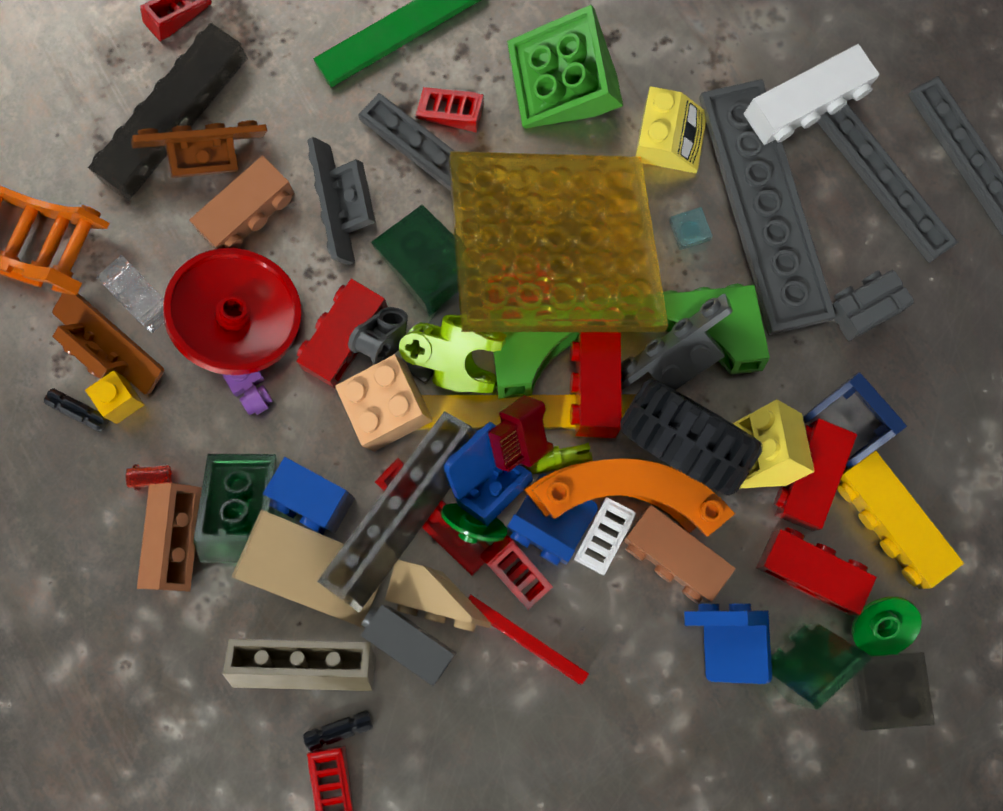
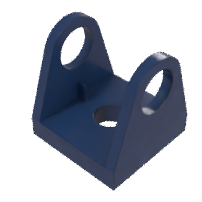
[803,372,907,471]

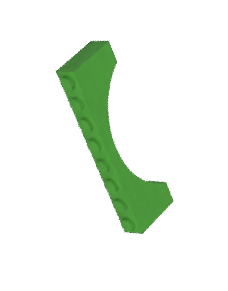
[489,284,770,399]

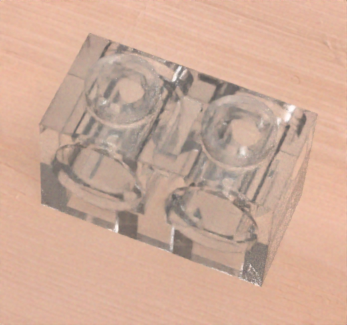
[96,255,164,333]

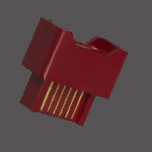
[488,395,554,472]

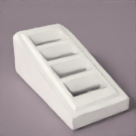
[573,497,637,576]

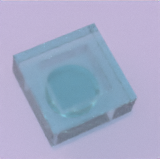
[669,207,713,250]

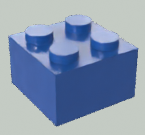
[263,456,355,535]

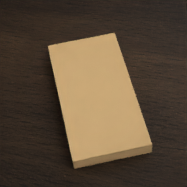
[232,510,389,627]

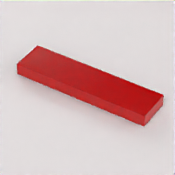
[375,458,490,577]
[468,594,589,685]

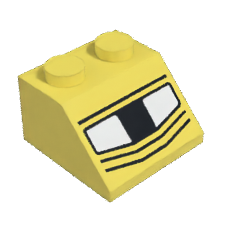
[634,86,706,173]

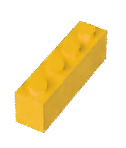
[837,451,964,589]

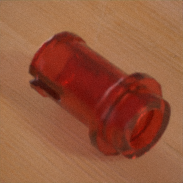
[126,464,172,491]

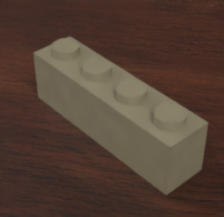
[223,639,376,691]

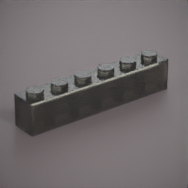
[88,23,248,201]
[317,411,475,613]

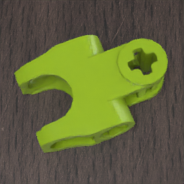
[399,315,507,393]

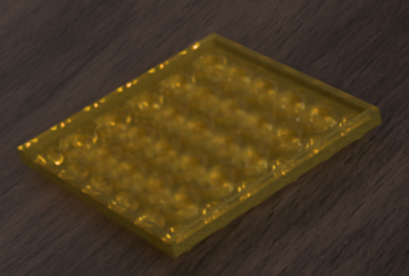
[449,151,668,332]

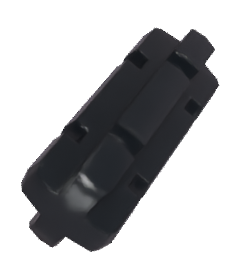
[44,388,109,432]
[303,711,373,751]

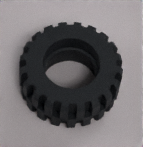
[620,378,762,496]

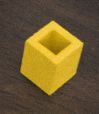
[85,370,145,424]

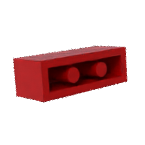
[296,278,388,389]
[570,330,622,438]
[774,418,857,532]
[756,527,877,616]

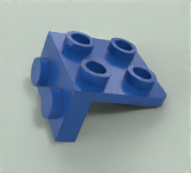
[444,422,533,526]
[507,473,598,566]
[684,603,772,684]

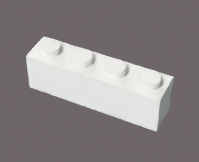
[744,44,880,145]

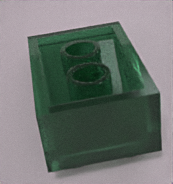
[371,205,481,316]
[193,454,276,562]
[770,623,872,710]

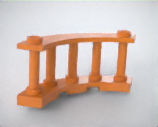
[0,186,110,295]
[524,458,735,537]

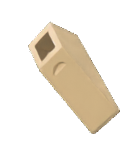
[385,559,491,632]

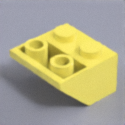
[732,399,815,489]

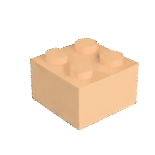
[335,354,433,452]

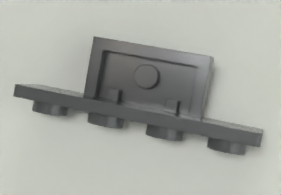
[307,137,376,265]
[621,294,733,390]

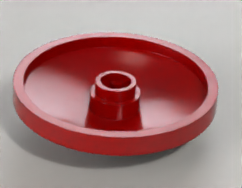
[163,248,301,375]

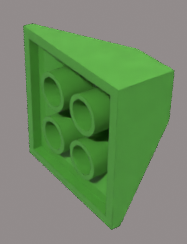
[507,5,623,129]

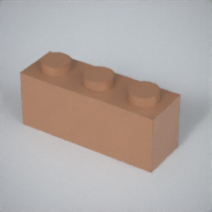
[189,155,295,249]
[137,483,202,592]
[623,505,736,604]

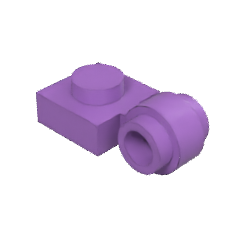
[222,371,273,415]

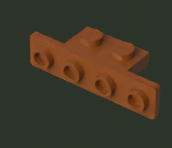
[131,120,267,178]
[52,293,165,394]

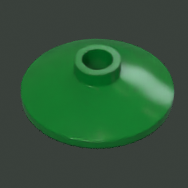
[441,503,508,543]
[851,596,922,657]

